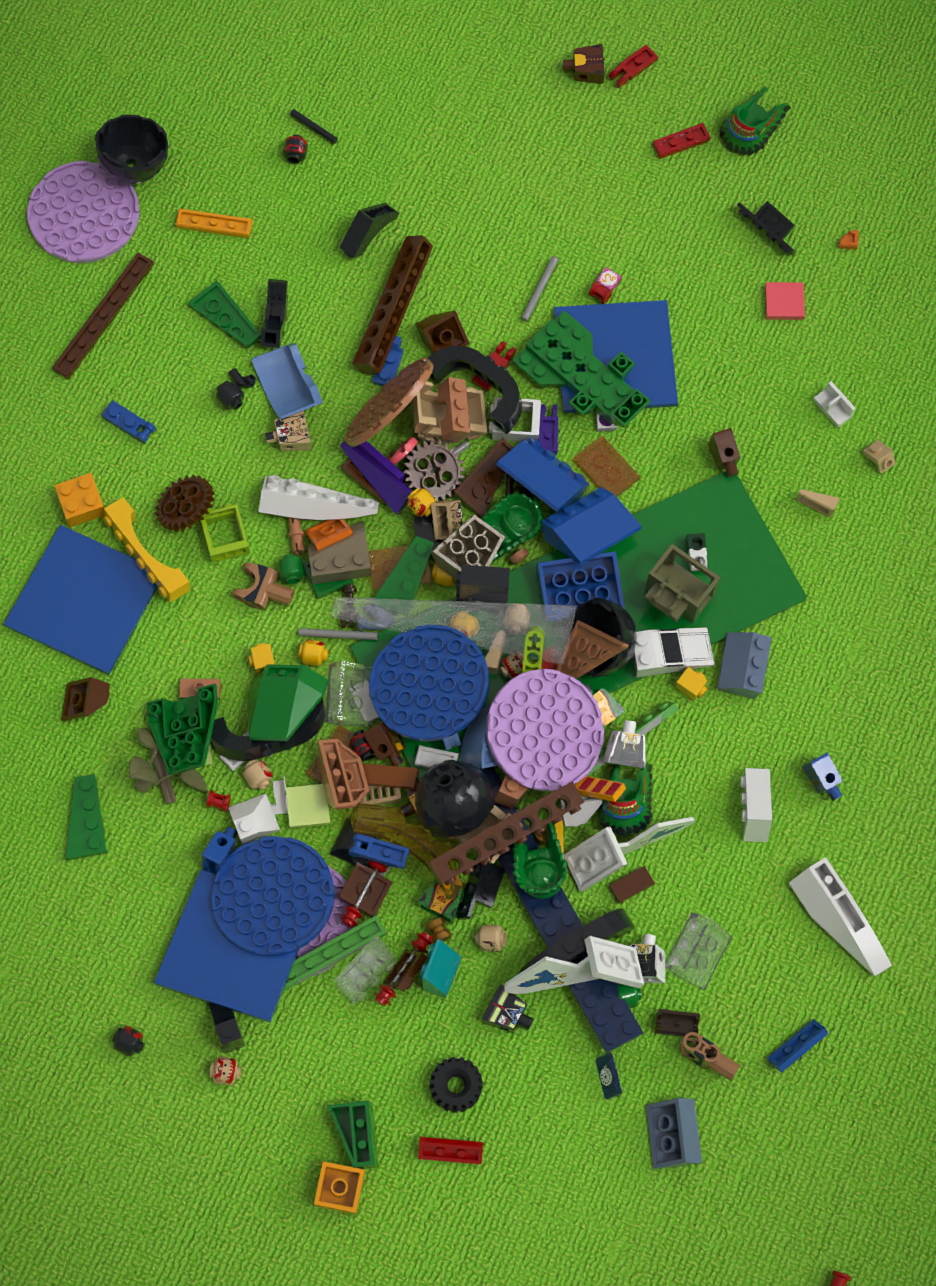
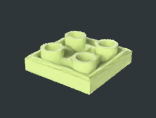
[286,784,330,828]

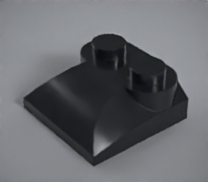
[330,818,384,867]

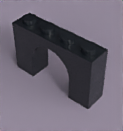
[456,565,510,614]

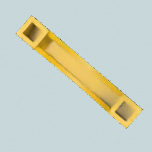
[103,497,190,603]

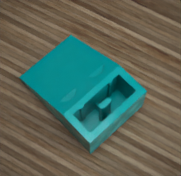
[420,939,461,999]

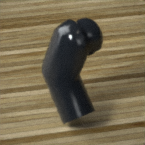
[228,368,256,388]

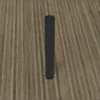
[290,109,338,144]

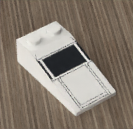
[632,628,715,678]

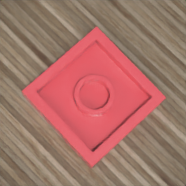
[765,282,805,320]

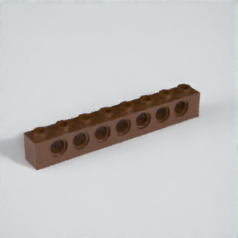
[352,235,433,374]
[427,781,585,886]

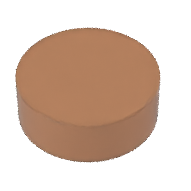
[509,548,529,565]

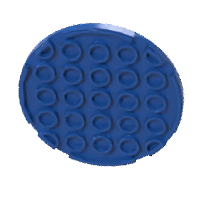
[369,625,489,741]
[211,836,335,956]

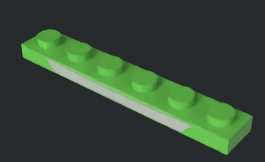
[586,701,679,776]
[282,915,387,993]

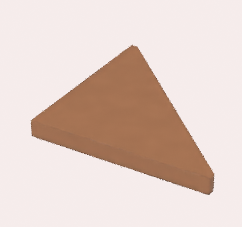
[556,620,629,679]

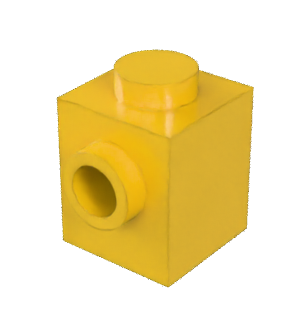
[248,643,275,674]
[675,667,708,702]

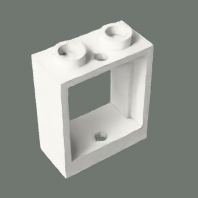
[489,397,541,442]

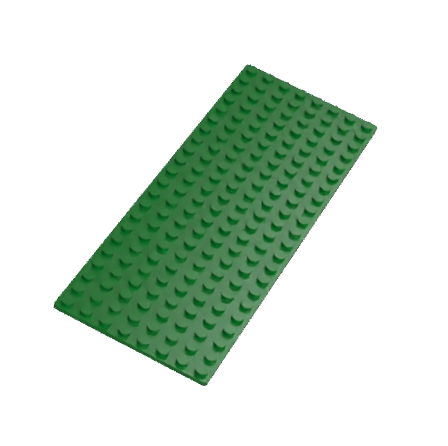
[351,471,807,782]

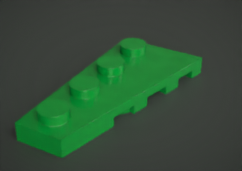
[187,280,261,348]
[371,536,435,617]
[66,774,107,861]

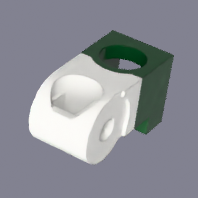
[685,533,707,571]

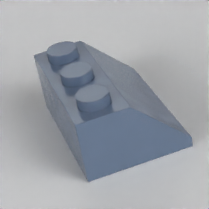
[717,632,772,699]
[646,1098,702,1169]

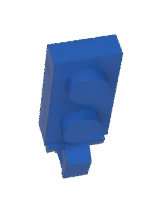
[373,336,403,386]

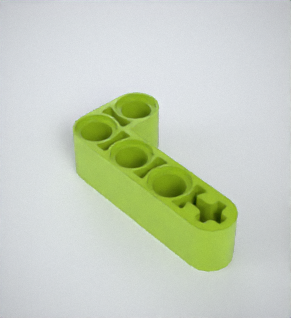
[522,626,545,673]

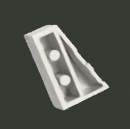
[740,768,772,842]

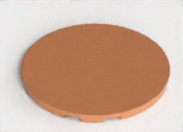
[344,358,434,447]

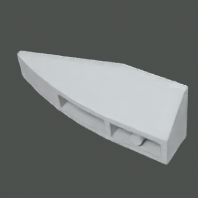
[259,475,379,520]
[788,857,892,977]

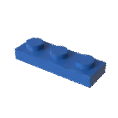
[767,1019,829,1073]

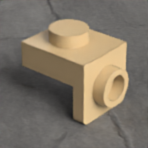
[863,440,895,473]

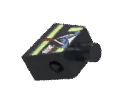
[481,984,534,1033]

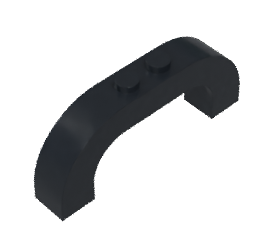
[427,346,522,434]
[210,698,326,761]
[519,908,635,974]

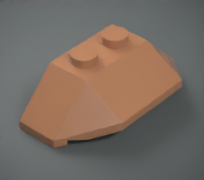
[318,738,370,809]

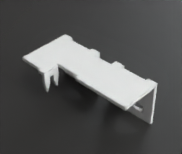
[270,776,288,815]

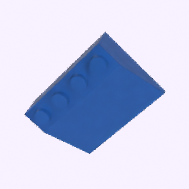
[496,438,590,511]
[541,487,642,565]
[536,551,625,622]

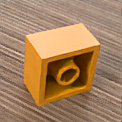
[54,473,104,527]
[314,1161,366,1215]

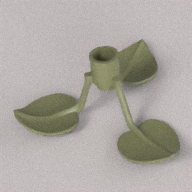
[129,727,208,793]

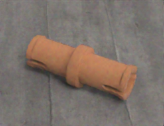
[287,517,305,555]

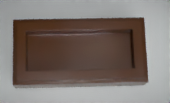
[609,866,655,904]

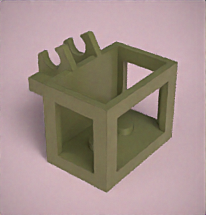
[644,544,721,623]

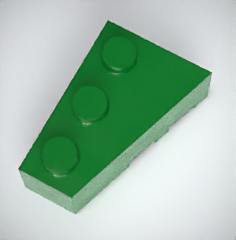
[327,1100,378,1169]

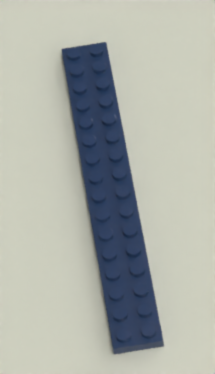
[479,766,643,1054]

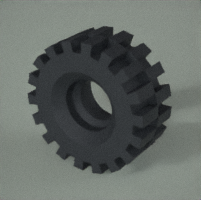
[430,1057,483,1113]

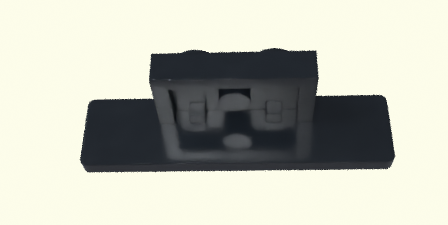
[737,201,796,254]
[457,862,504,920]

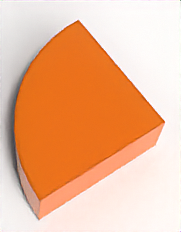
[838,230,858,250]

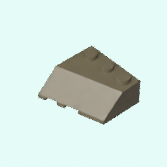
[431,515,505,580]
[308,521,371,584]

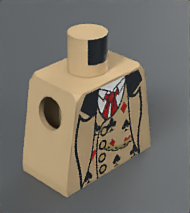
[265,410,312,452]
[431,500,463,540]

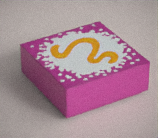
[596,267,622,290]

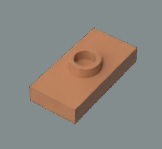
[179,678,221,700]

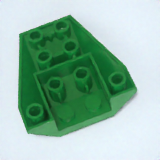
[248,664,329,741]
[147,684,218,775]

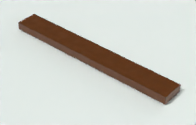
[52,253,154,380]

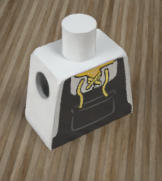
[602,720,645,768]
[631,934,665,983]

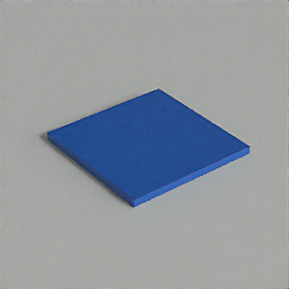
[554,300,678,413]
[4,525,158,675]
[154,870,299,1023]

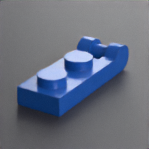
[101,400,156,444]
[349,834,410,870]

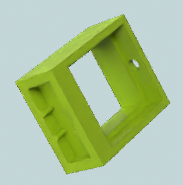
[201,504,250,563]

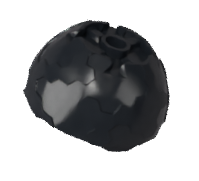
[95,114,168,184]
[565,597,637,677]
[415,760,495,837]

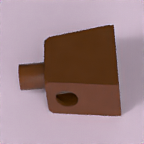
[708,428,740,477]

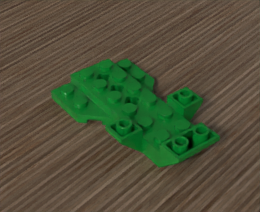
[512,310,651,428]

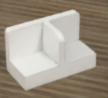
[813,381,855,428]

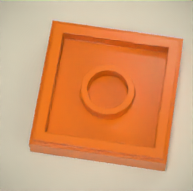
[305,519,353,550]

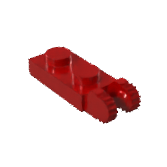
[609,45,658,88]
[472,341,516,392]

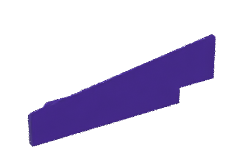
[340,440,413,514]

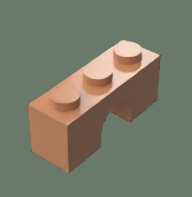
[437,377,470,442]

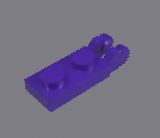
[538,404,558,455]

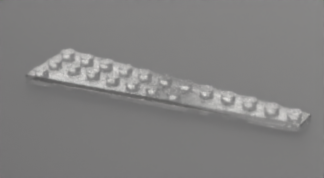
[331,597,577,665]

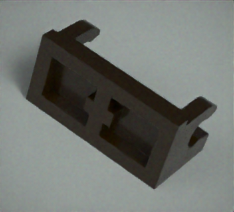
[655,1009,700,1038]

